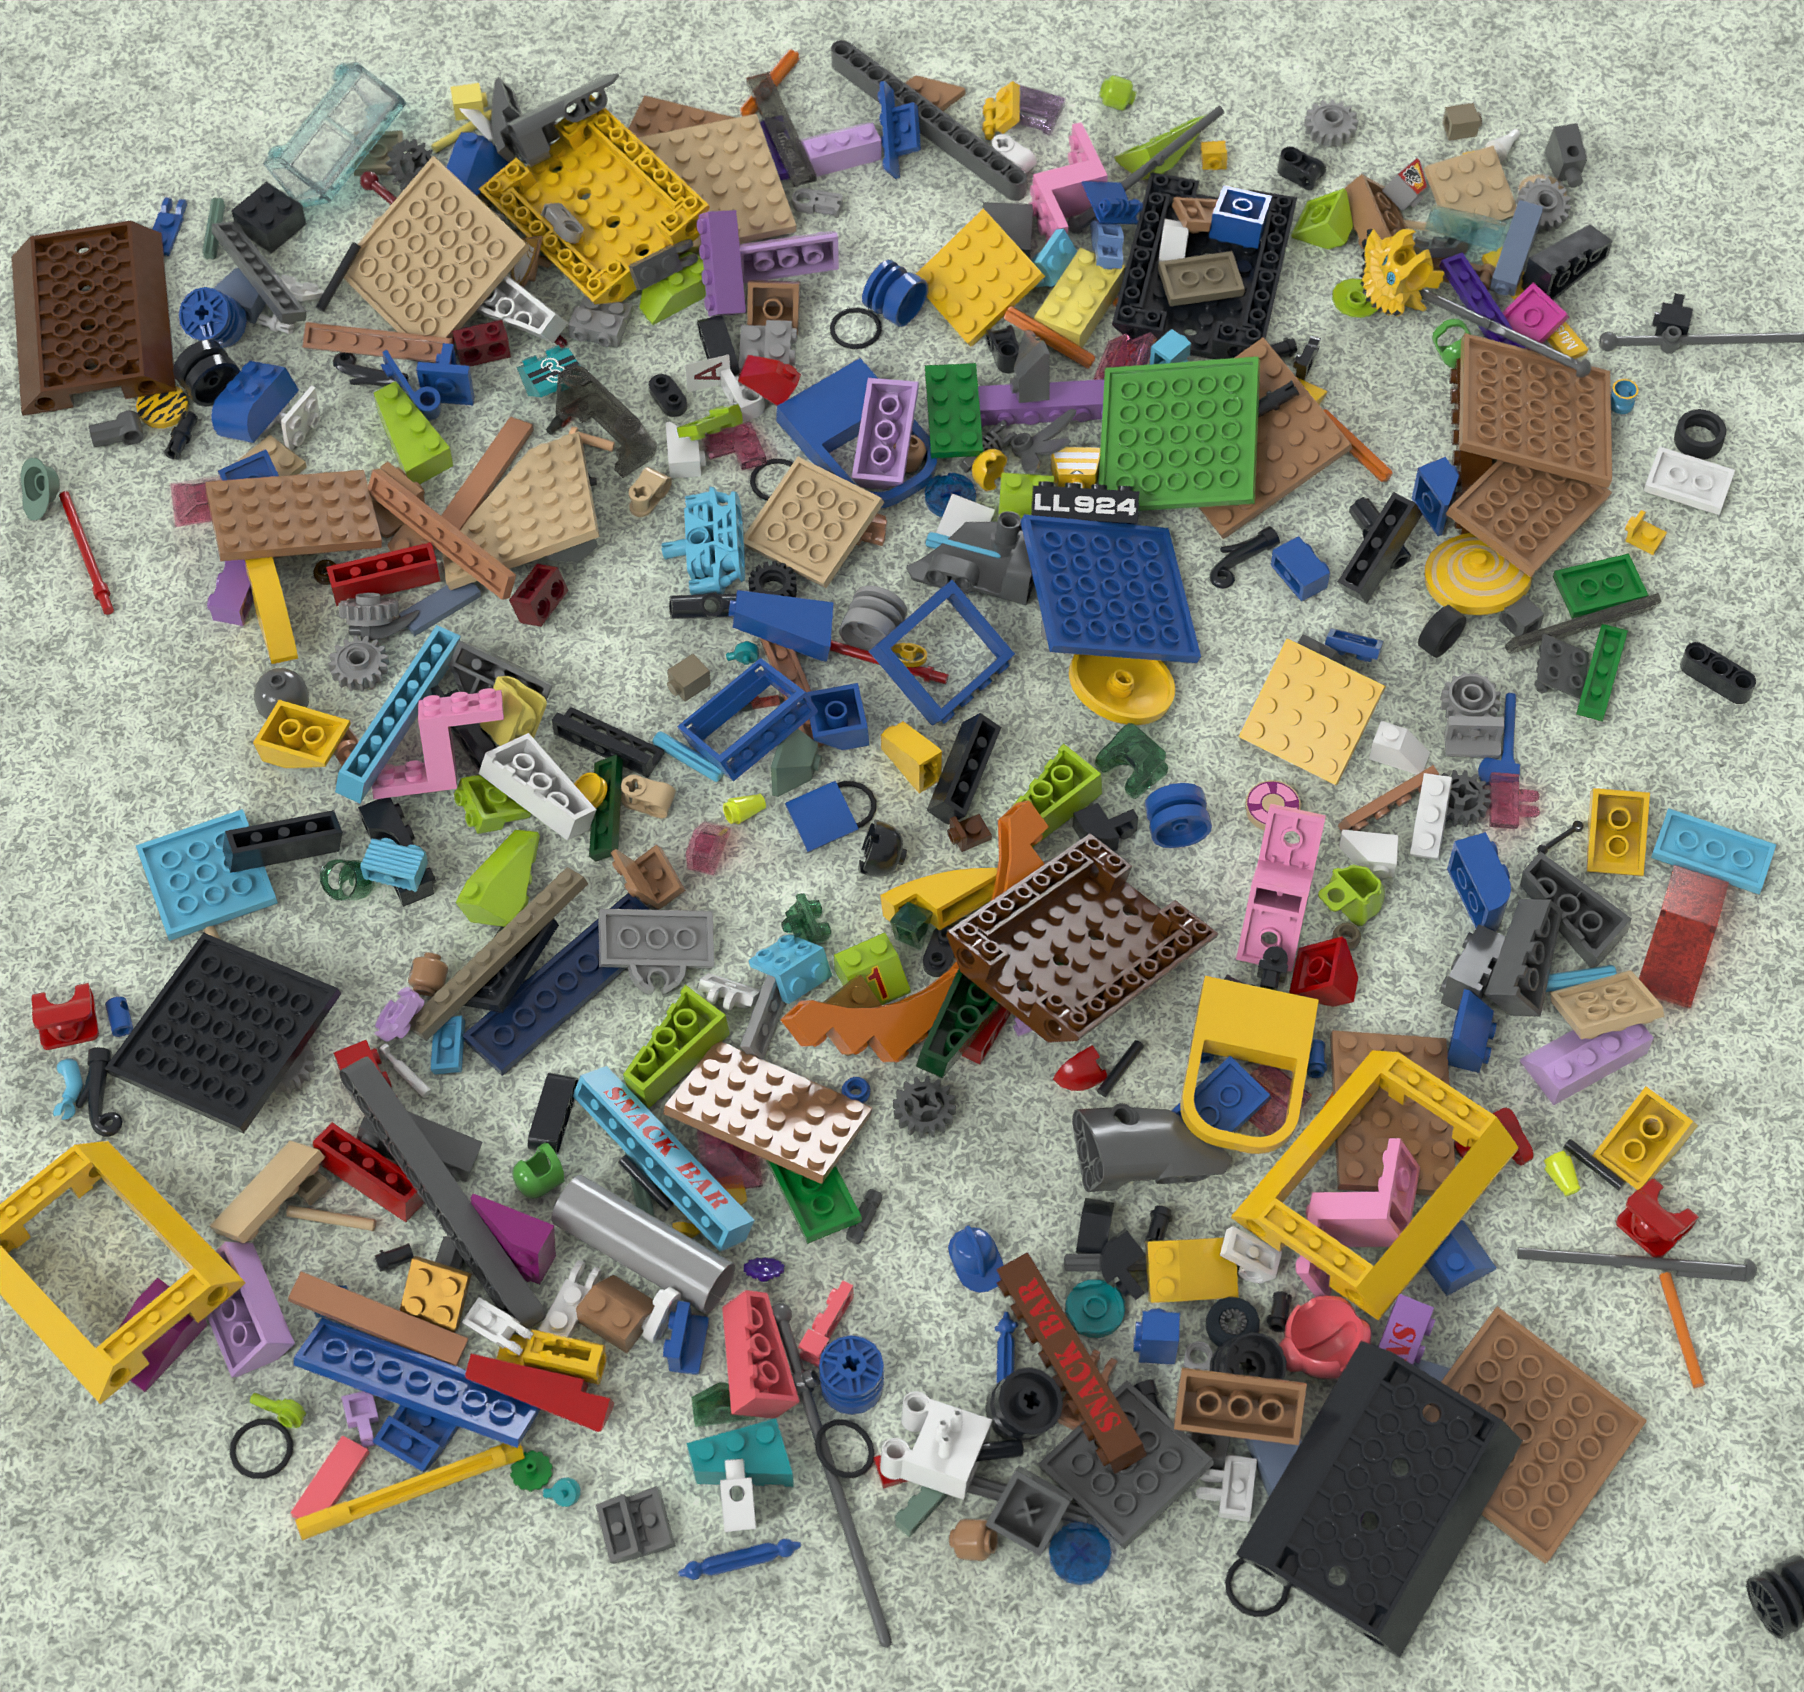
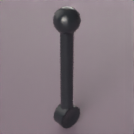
[1537,821,1584,854]

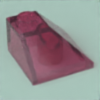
[170,476,221,527]
[697,1129,763,1189]

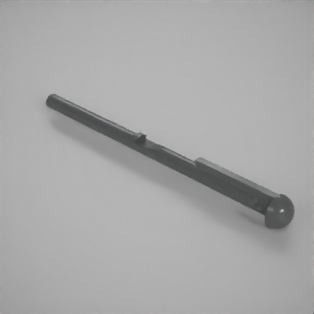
[1067,106,1225,234]
[1419,288,1591,378]
[1517,1247,1757,1282]

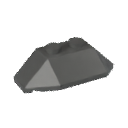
[448,641,553,701]

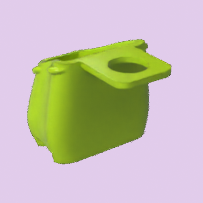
[1318,864,1385,926]

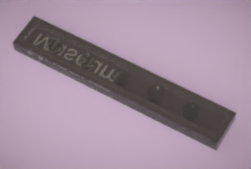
[746,72,817,187]
[1504,593,1662,654]

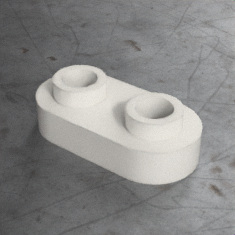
[642,1287,682,1344]

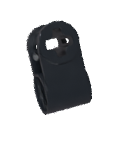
[1277,146,1326,191]
[986,325,1019,374]

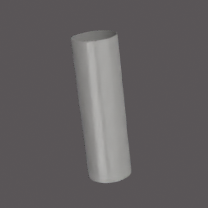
[551,1175,735,1314]

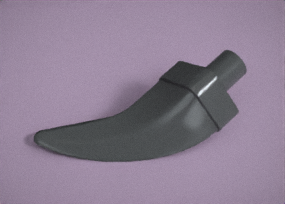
[349,610,420,641]

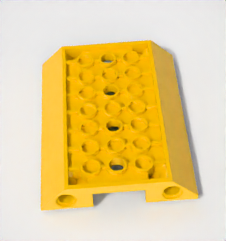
[479,95,710,304]

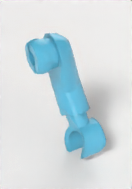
[53,1058,83,1120]

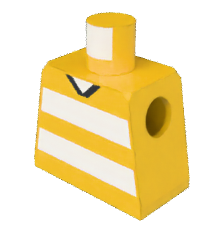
[1051,447,1101,489]

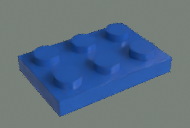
[1172,1056,1272,1133]

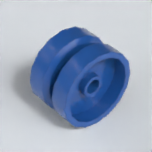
[1145,783,1212,848]

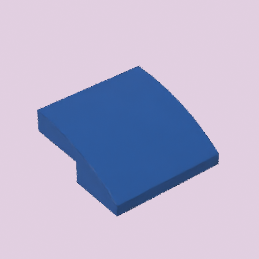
[785,781,859,852]
[372,1405,459,1473]

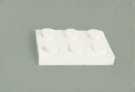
[1643,446,1735,515]

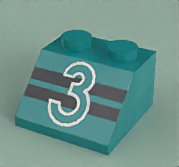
[516,345,587,398]

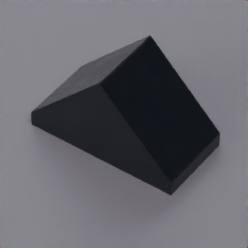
[1076,1198,1114,1254]

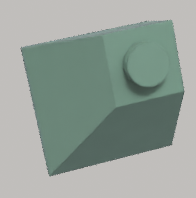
[771,729,822,797]

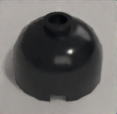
[858,819,907,877]

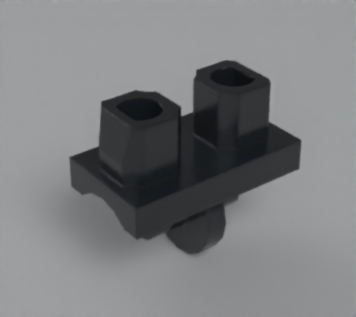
[1257,946,1288,991]

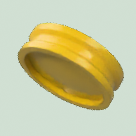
[574,772,607,809]

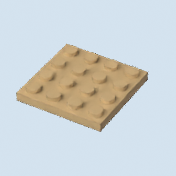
[743,457,884,588]

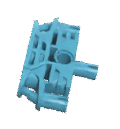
[661,486,745,595]

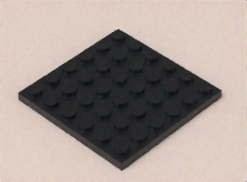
[105,932,341,1134]

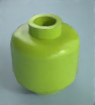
[1099,75,1136,111]

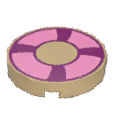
[1245,780,1301,831]

